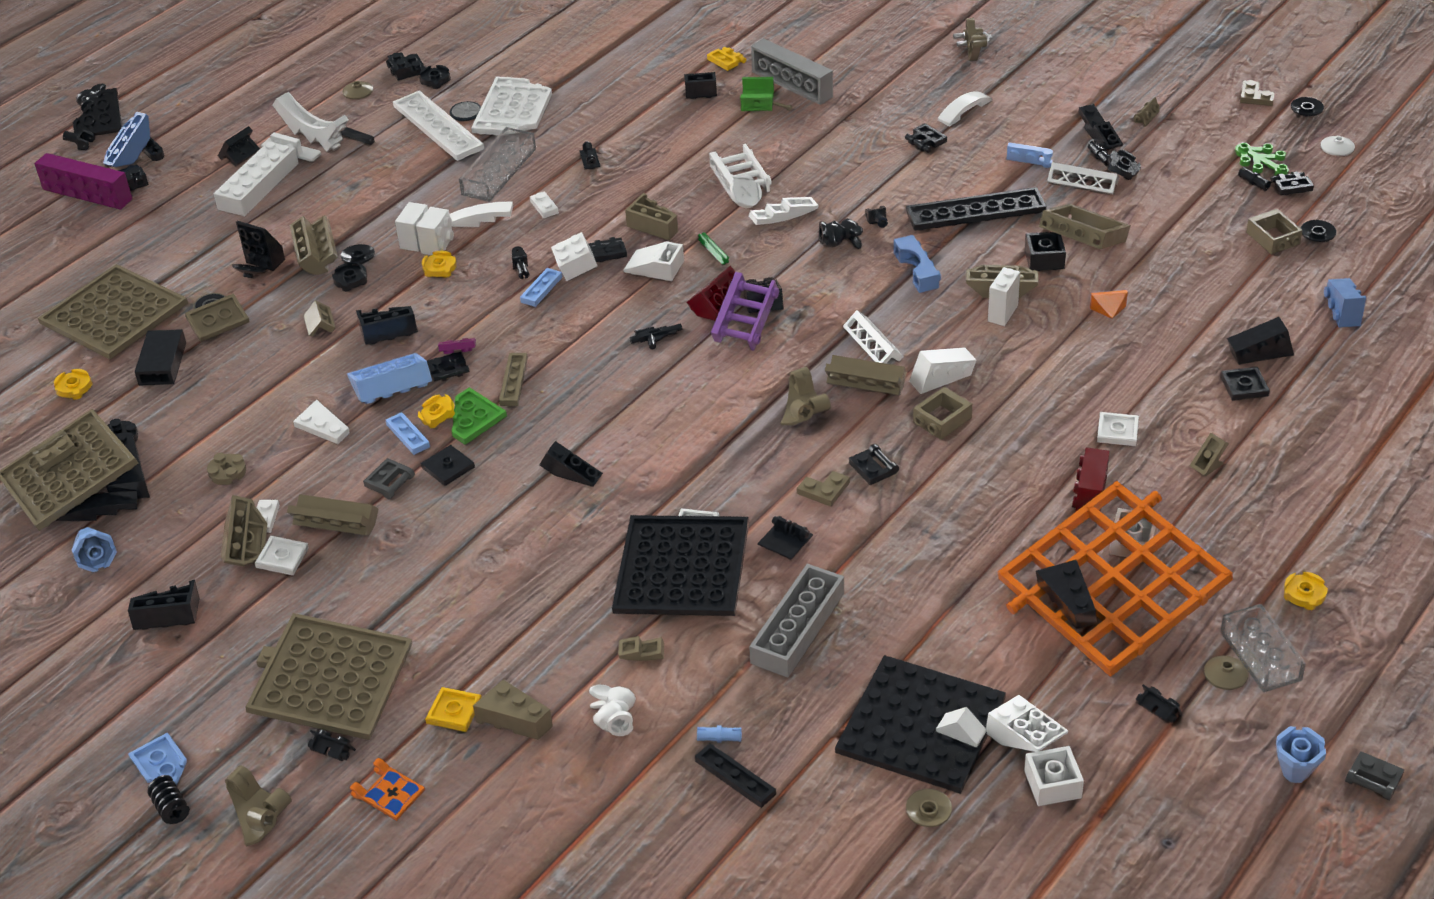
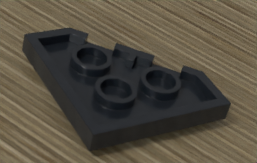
[73,88,122,136]

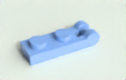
[1006,143,1053,168]

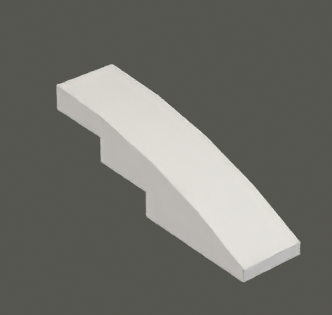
[749,197,819,225]
[449,202,513,227]

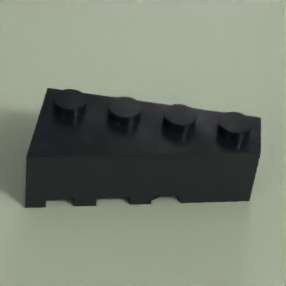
[106,432,150,499]

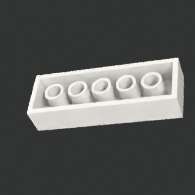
[213,141,299,216]

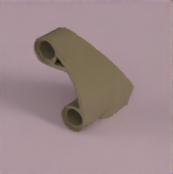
[781,367,831,425]
[225,765,292,847]

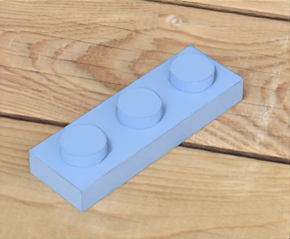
[520,268,563,307]
[386,412,430,455]

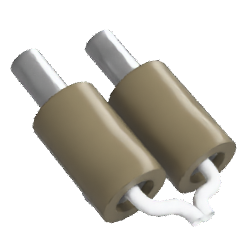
[953,27,992,48]

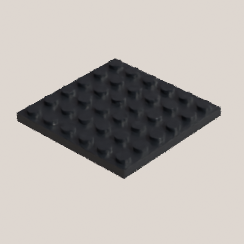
[612,515,749,616]
[835,655,1006,794]

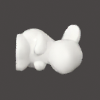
[589,684,636,736]

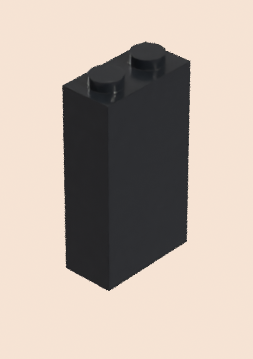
[135,329,186,386]

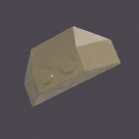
[966,265,1038,298]
[221,495,267,567]

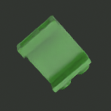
[740,77,774,111]

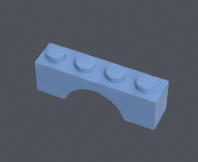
[894,235,941,293]

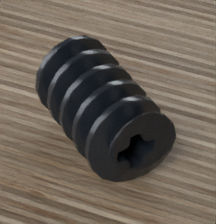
[147,775,190,824]

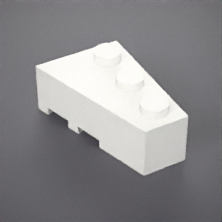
[909,348,976,394]

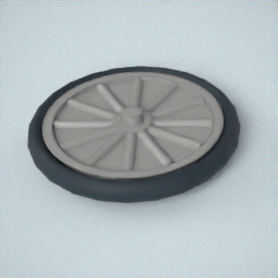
[449,101,481,121]

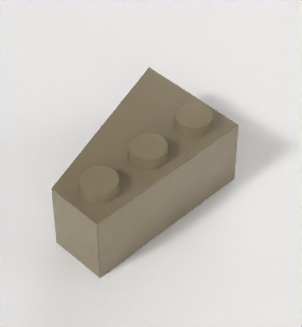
[625,193,678,240]
[473,680,553,740]

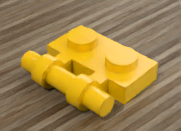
[707,47,747,71]

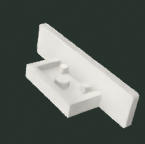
[261,132,321,162]

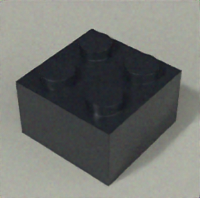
[1025,232,1066,271]

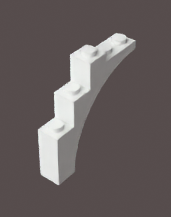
[272,92,348,152]

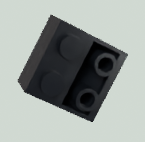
[684,72,717,99]

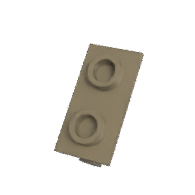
[1134,97,1160,127]

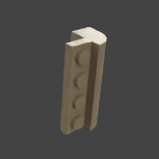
[290,215,338,275]
[825,355,907,396]
[287,494,379,536]

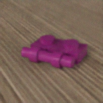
[438,338,476,354]

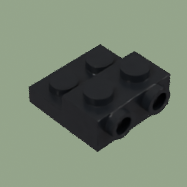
[386,52,425,81]
[117,164,149,191]

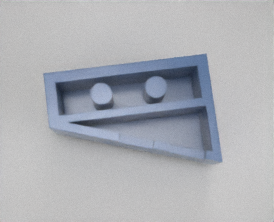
[1324,278,1366,327]

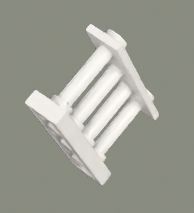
[709,144,771,201]

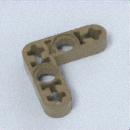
[966,18,981,61]

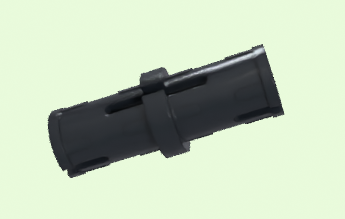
[1088,140,1109,166]
[1238,167,1271,191]

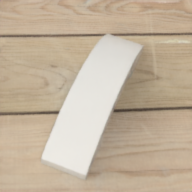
[938,91,992,127]

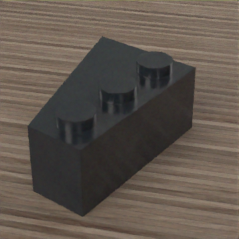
[356,306,418,345]
[1036,560,1097,629]

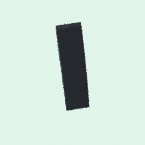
[56,491,137,521]

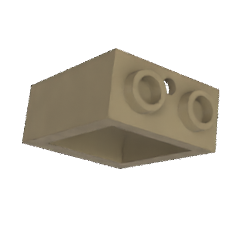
[1246,209,1303,254]
[913,387,972,440]

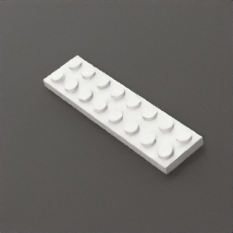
[393,91,484,161]

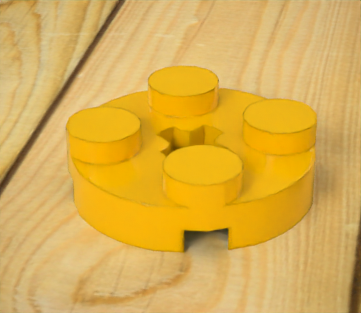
[422,251,457,278]
[54,369,92,400]
[418,394,455,428]
[1284,572,1328,610]

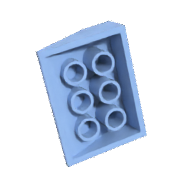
[347,353,432,404]

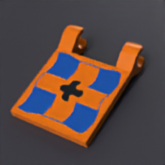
[350,758,425,821]

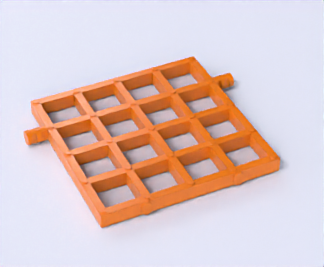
[998,481,1233,677]

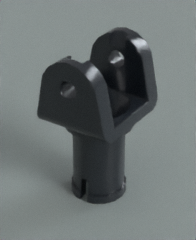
[63,129,96,150]
[865,206,888,228]
[512,246,530,279]

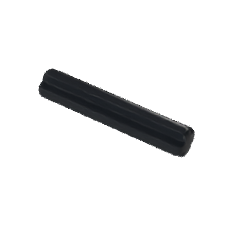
[341,127,375,145]

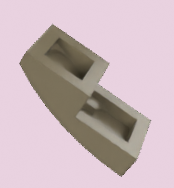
[618,636,664,661]

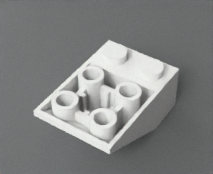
[623,242,684,281]
[986,695,1068,752]

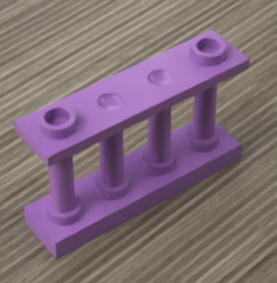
[711,272,779,350]

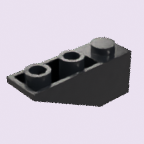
[539,441,603,487]

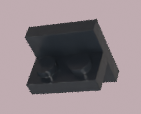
[217,126,260,167]

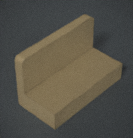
[304,300,335,336]

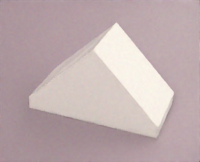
[936,707,986,747]

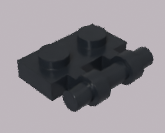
[905,123,947,153]
[1270,171,1314,195]
[588,237,627,262]
[427,352,470,382]

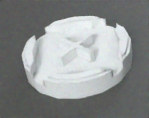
[730,175,762,208]

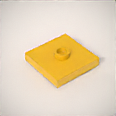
[425,687,482,732]

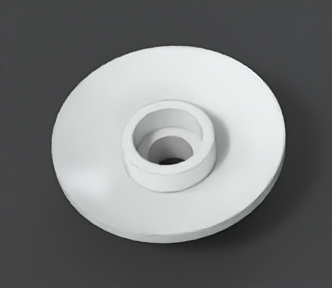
[1321,136,1355,156]

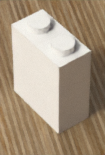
[988,267,1020,326]

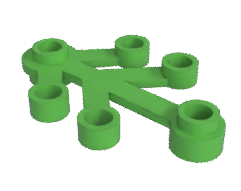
[1235,143,1289,176]

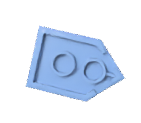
[128,732,187,785]

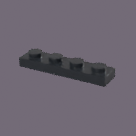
[695,743,776,808]

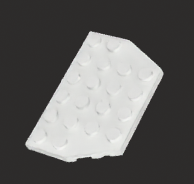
[471,77,552,136]

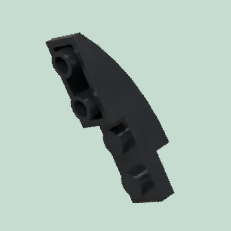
[1078,104,1123,150]

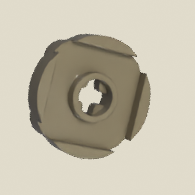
[207,453,247,485]

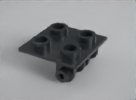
[758,516,813,560]

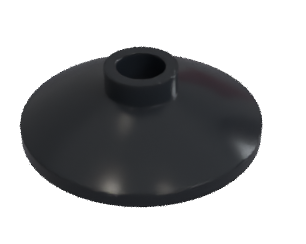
[1291,97,1324,117]
[1301,220,1336,242]
[341,244,375,265]
[232,264,267,278]

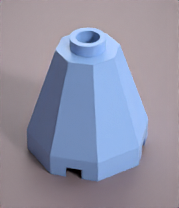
[72,527,117,572]
[1276,726,1326,783]

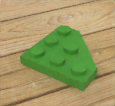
[452,387,507,445]

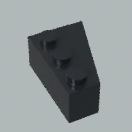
[1227,317,1294,365]
[128,579,200,630]

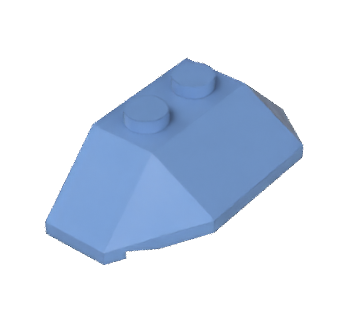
[103,112,150,167]

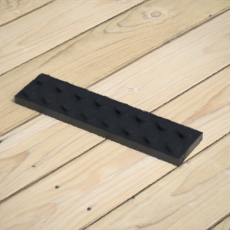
[906,187,1047,231]

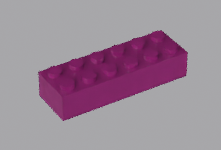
[34,153,132,210]

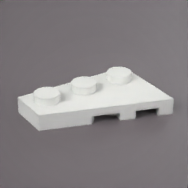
[293,400,350,444]

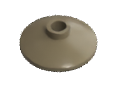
[343,81,373,99]
[1204,656,1248,690]
[906,789,952,827]

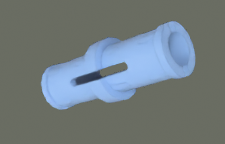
[697,725,742,743]

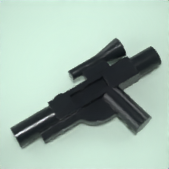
[630,323,683,350]

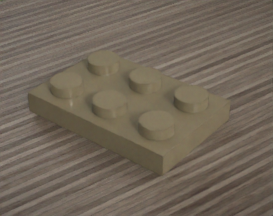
[185,293,249,342]

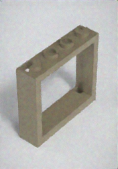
[1039,204,1131,249]

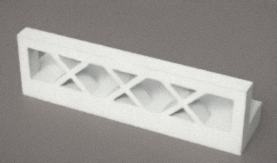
[1047,162,1119,195]
[843,310,904,364]

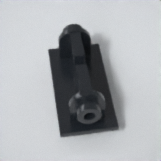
[579,141,600,170]
[1136,684,1182,724]
[308,730,356,761]

